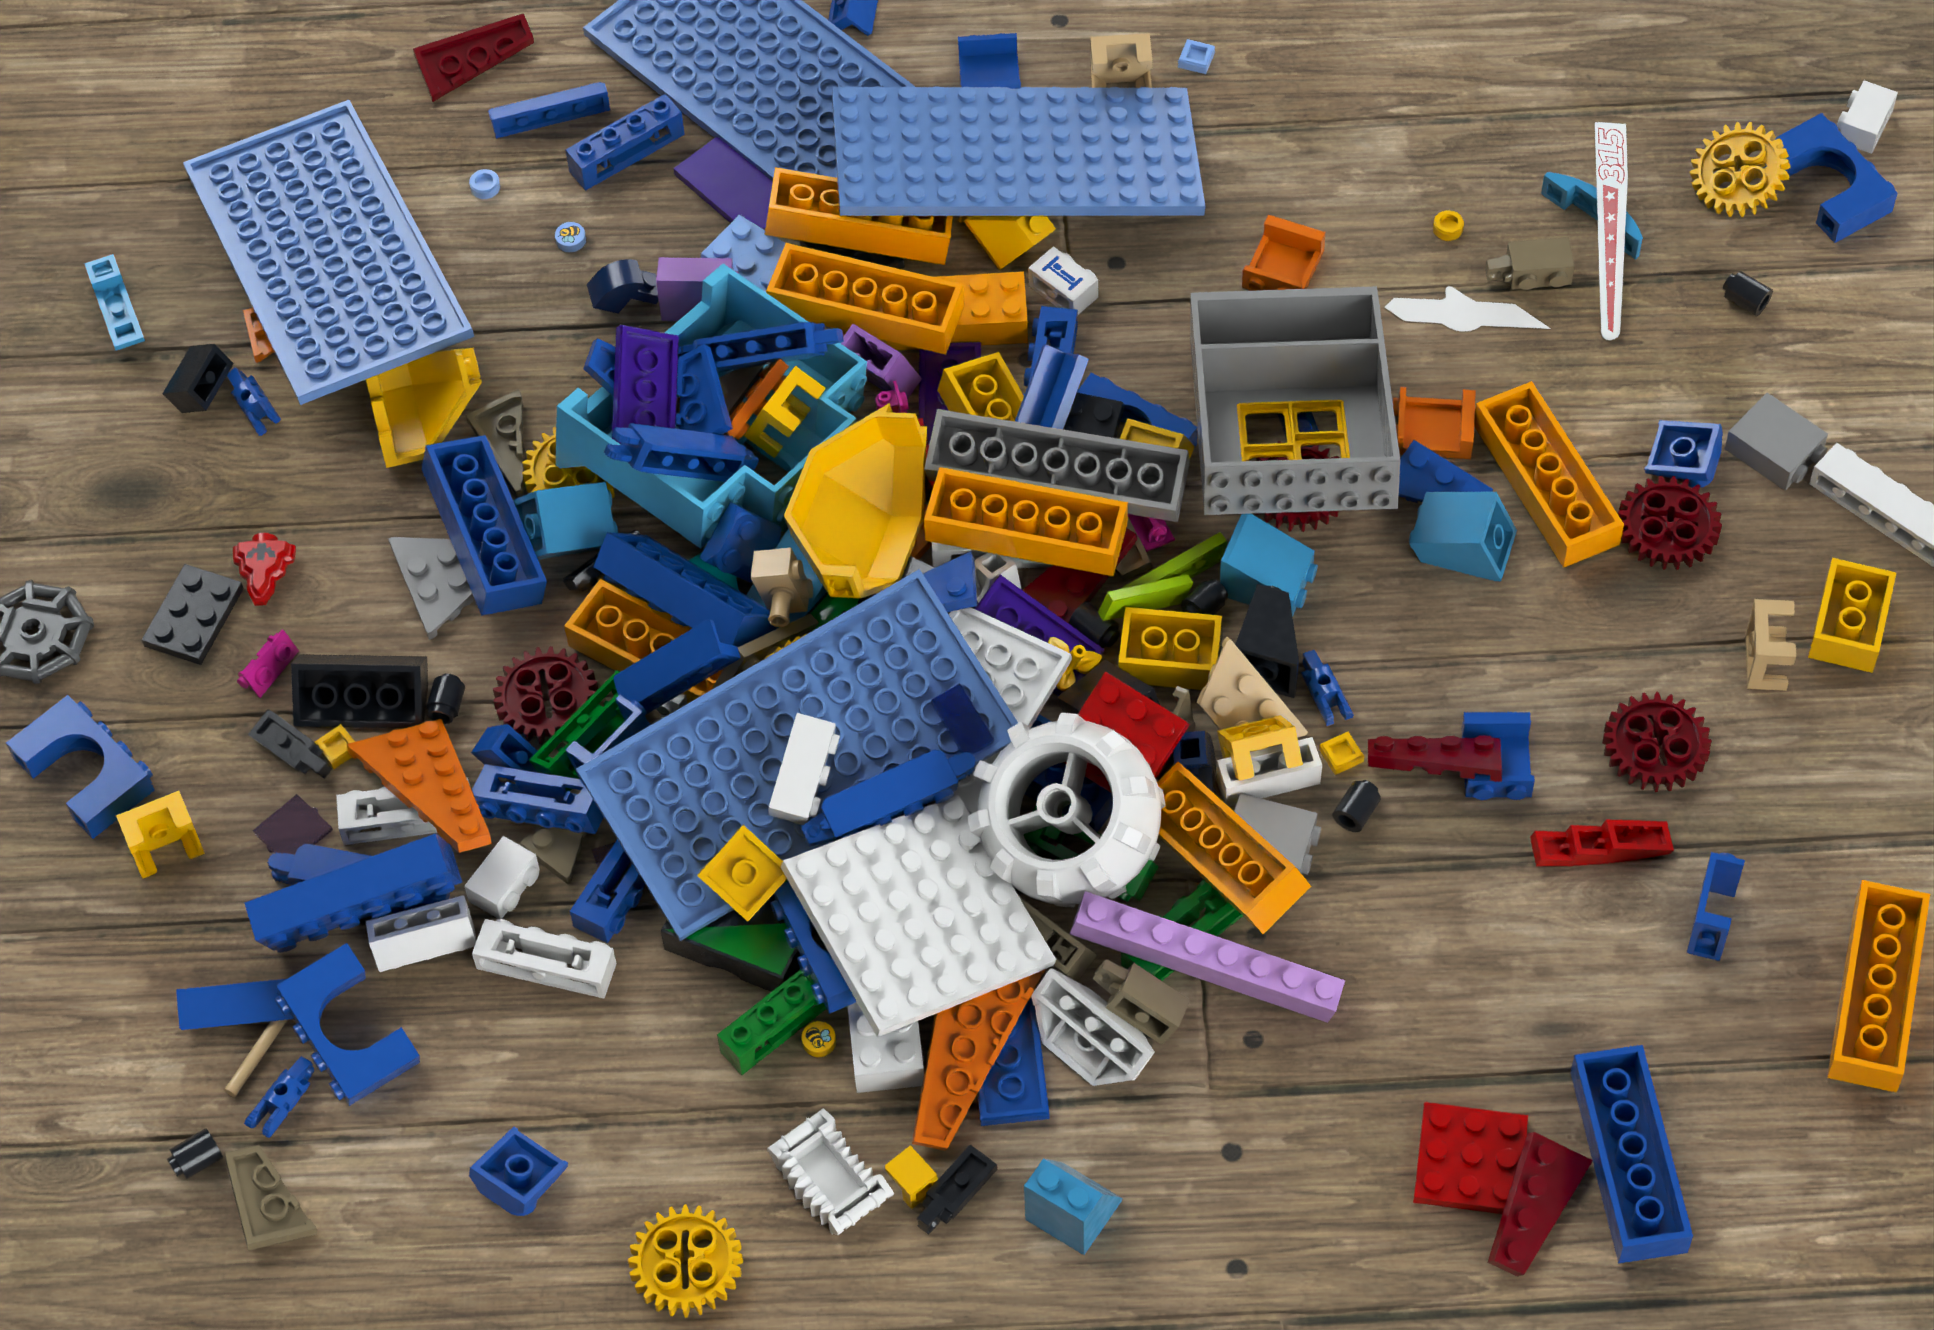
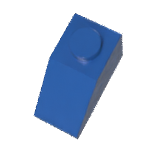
[471,724,537,782]

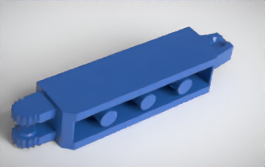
[677,322,844,373]
[604,423,759,482]
[801,749,977,847]
[267,844,450,914]

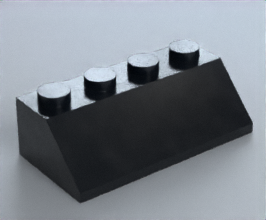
[291,654,428,728]

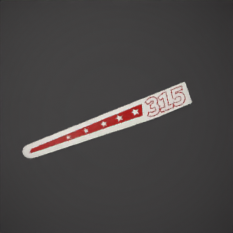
[1595,122,1628,340]

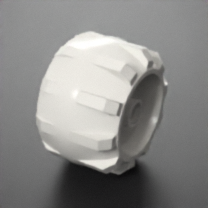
[968,713,1166,908]

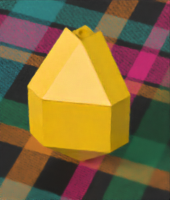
[784,403,927,598]

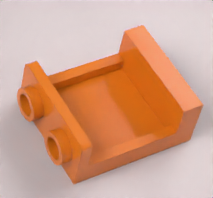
[1242,215,1326,291]
[1393,387,1476,460]

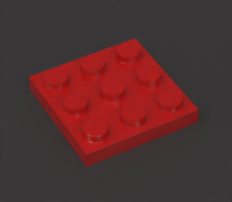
[1062,671,1190,793]
[1413,1102,1528,1214]

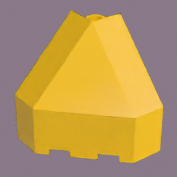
[366,347,482,468]

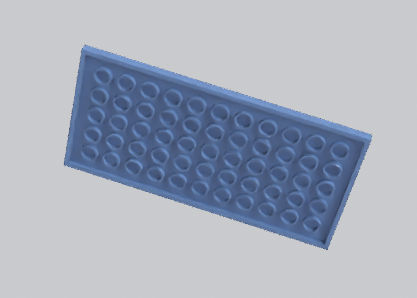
[583,0,915,181]
[832,86,1206,216]
[183,100,474,405]
[576,569,1018,941]

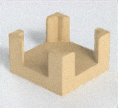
[1090,33,1152,88]
[1745,599,1796,691]

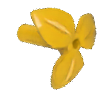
[1048,637,1102,691]

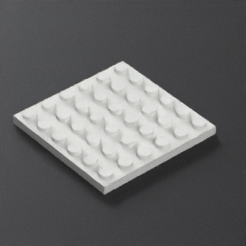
[781,795,1056,1037]

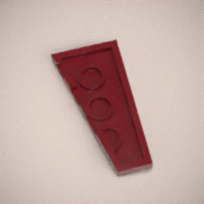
[413,13,534,102]
[1023,528,1138,624]
[1368,735,1502,782]
[1487,1132,1593,1277]

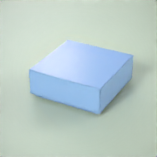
[1178,39,1215,74]

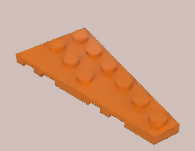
[347,719,492,853]
[912,969,1046,1151]

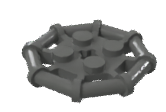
[0,580,94,684]

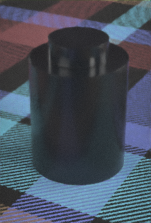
[1723,271,1773,316]
[1069,601,1120,648]
[1332,780,1381,832]
[167,1128,223,1179]

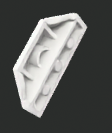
[1031,968,1155,1086]

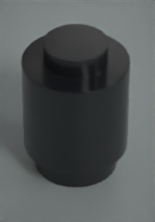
[1181,579,1228,615]
[426,674,465,724]

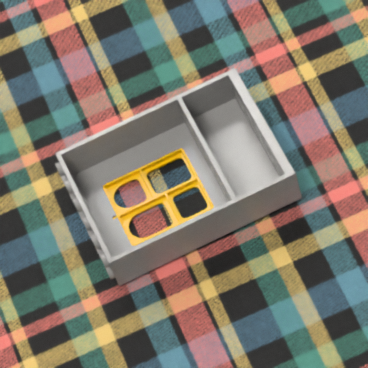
[1190,286,1400,515]

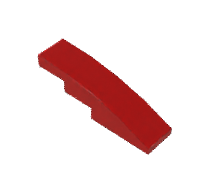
[1530,819,1674,866]

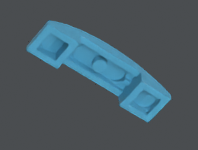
[1541,172,1643,260]
[84,254,145,351]

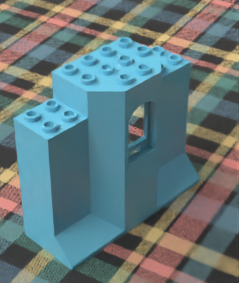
[556,264,867,549]

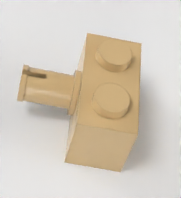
[751,548,813,627]

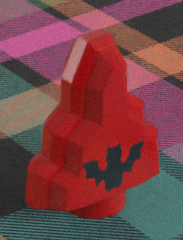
[233,533,297,606]

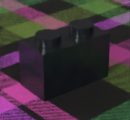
[162,344,234,413]

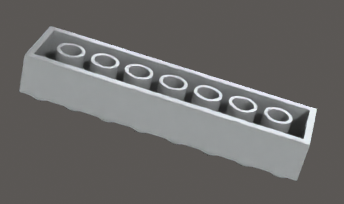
[924,409,1190,522]

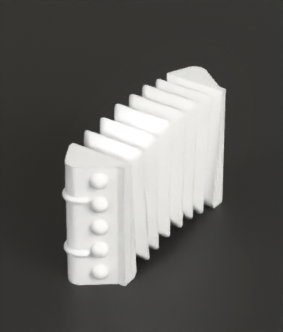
[767,1108,894,1235]

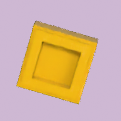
[315,724,355,769]
[1319,731,1364,775]

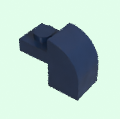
[586,259,659,314]
[1173,731,1216,795]

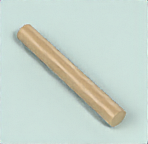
[224,1020,287,1097]

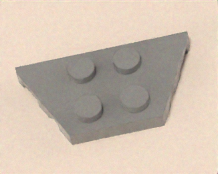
[388,537,475,640]

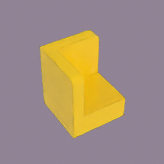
[885,1145,938,1209]

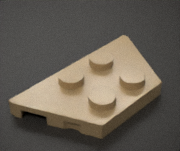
[1197,637,1308,738]

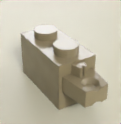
[1485,237,1575,290]
[1093,959,1190,1045]

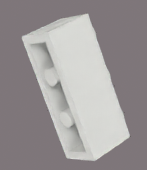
[768,713,840,825]
[1216,737,1322,806]
[366,895,477,972]

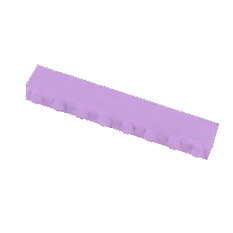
[1070,891,1345,1023]

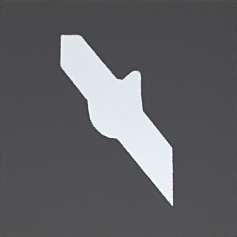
[1384,286,1551,332]

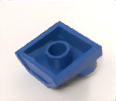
[1644,420,1723,488]
[699,501,781,583]
[469,1126,568,1216]

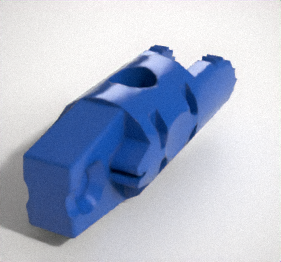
[227,367,281,436]
[1301,650,1354,726]
[244,1056,314,1138]

